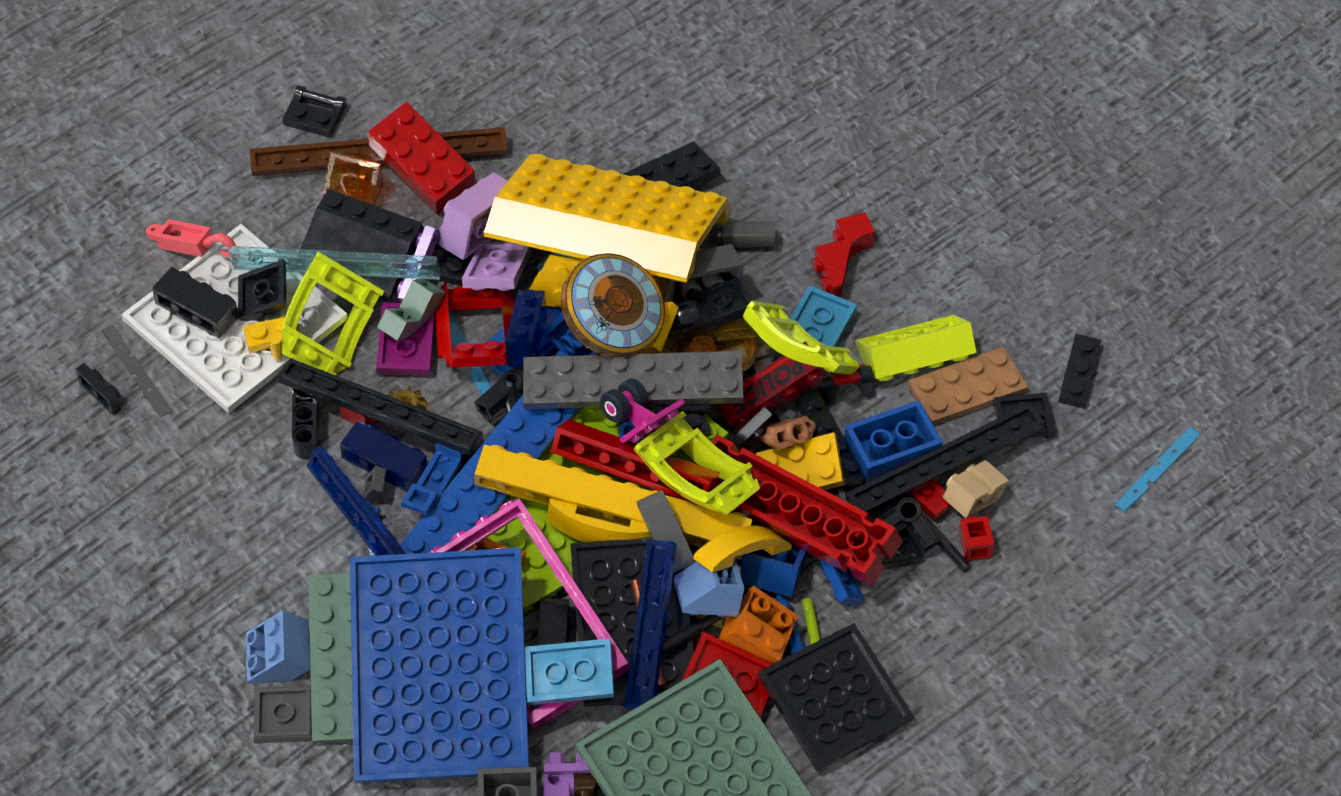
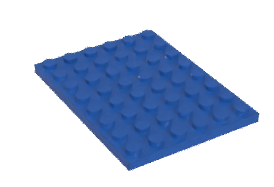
[350,548,529,784]

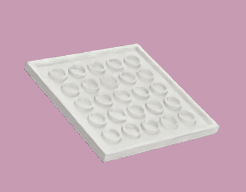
[121,224,348,413]

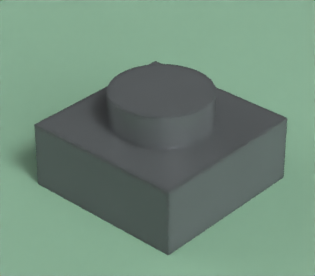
[362,466,387,504]

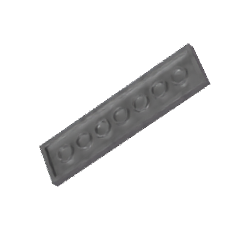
[523,351,743,409]

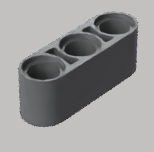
[636,490,695,575]

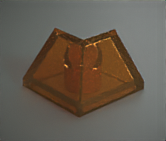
[322,151,384,205]

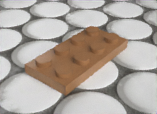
[908,346,1028,426]

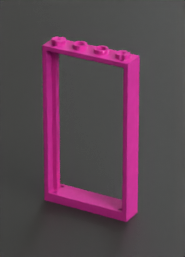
[429,498,630,731]

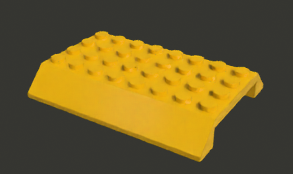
[484,154,732,282]

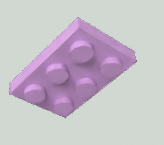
[462,242,532,291]

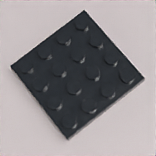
[757,623,914,772]

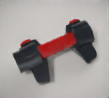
[816,364,874,405]

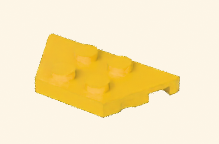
[522,255,625,314]

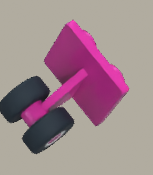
[600,378,685,444]

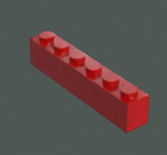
[551,419,720,507]

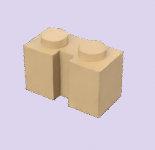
[943,460,1009,518]

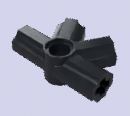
[474,351,541,420]

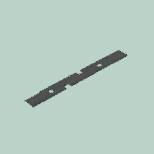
[101,324,171,417]

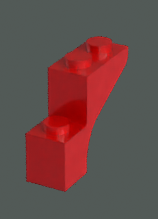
[812,212,875,298]

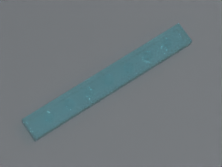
[229,246,441,280]

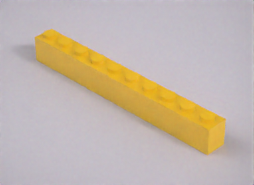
[474,445,752,559]

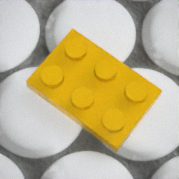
[756,432,845,490]

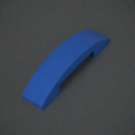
[401,444,465,515]

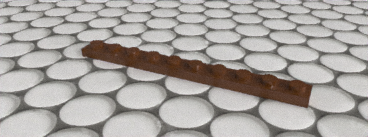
[250,127,508,176]

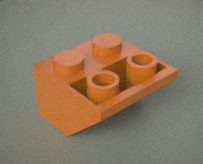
[718,586,798,664]

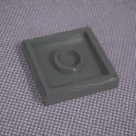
[253,686,312,743]

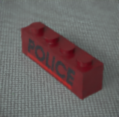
[718,341,828,433]

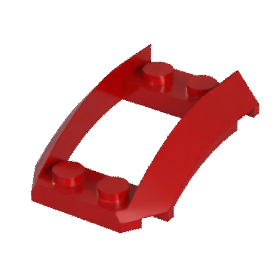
[435,280,519,368]

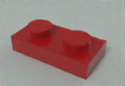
[908,482,953,521]

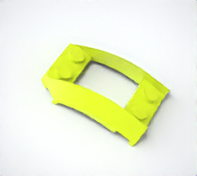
[282,252,384,375]
[743,301,859,374]
[634,411,760,516]

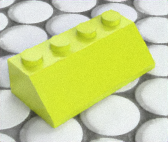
[855,315,977,381]

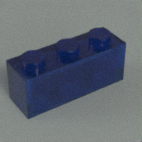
[505,290,547,367]
[340,420,427,492]

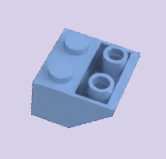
[674,558,744,617]
[246,610,310,684]

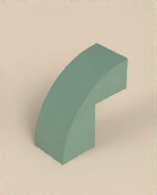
[377,279,446,341]

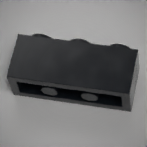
[152,267,238,339]

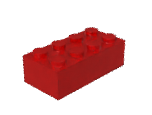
[368,101,475,215]

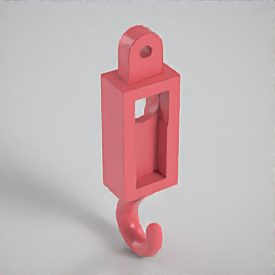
[146,219,237,258]

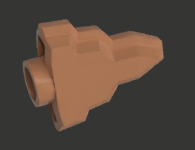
[758,416,816,450]

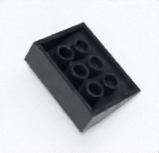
[295,189,423,300]

